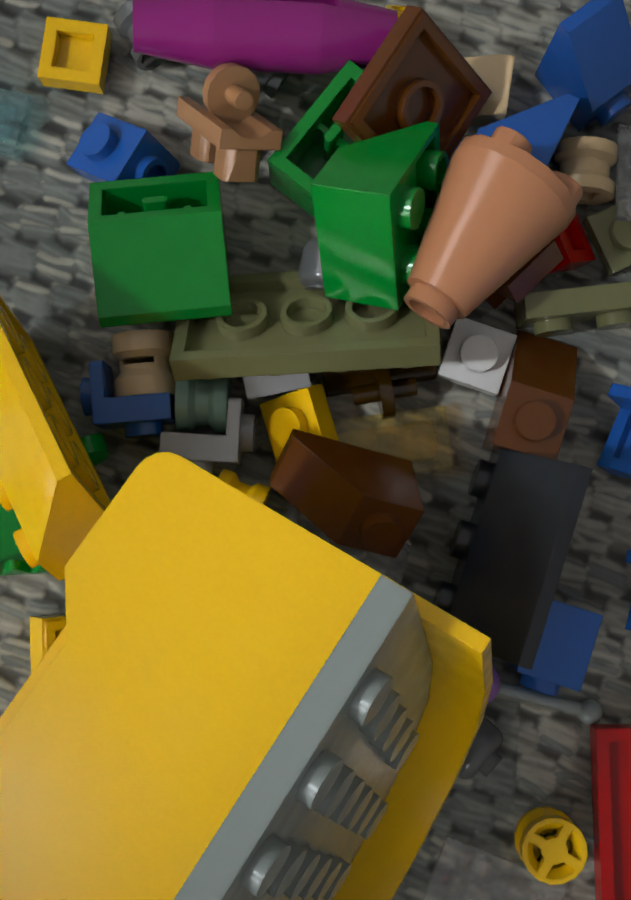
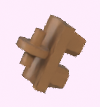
[176,62,283,182]

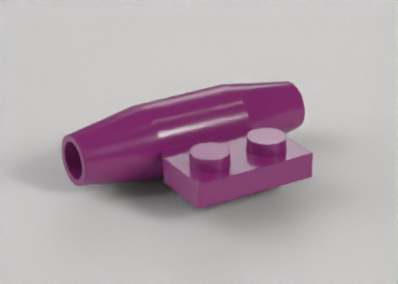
[132,0,398,75]

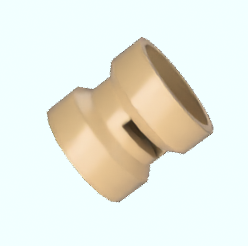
[111,329,176,397]

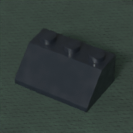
[432,448,593,670]

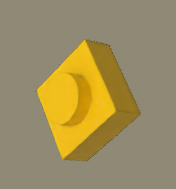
[37,16,113,94]
[259,384,339,463]

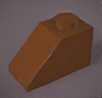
[482,330,578,460]
[269,429,424,558]

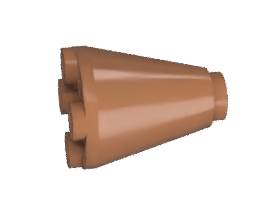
[404,126,583,329]

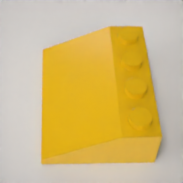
[0,295,111,581]

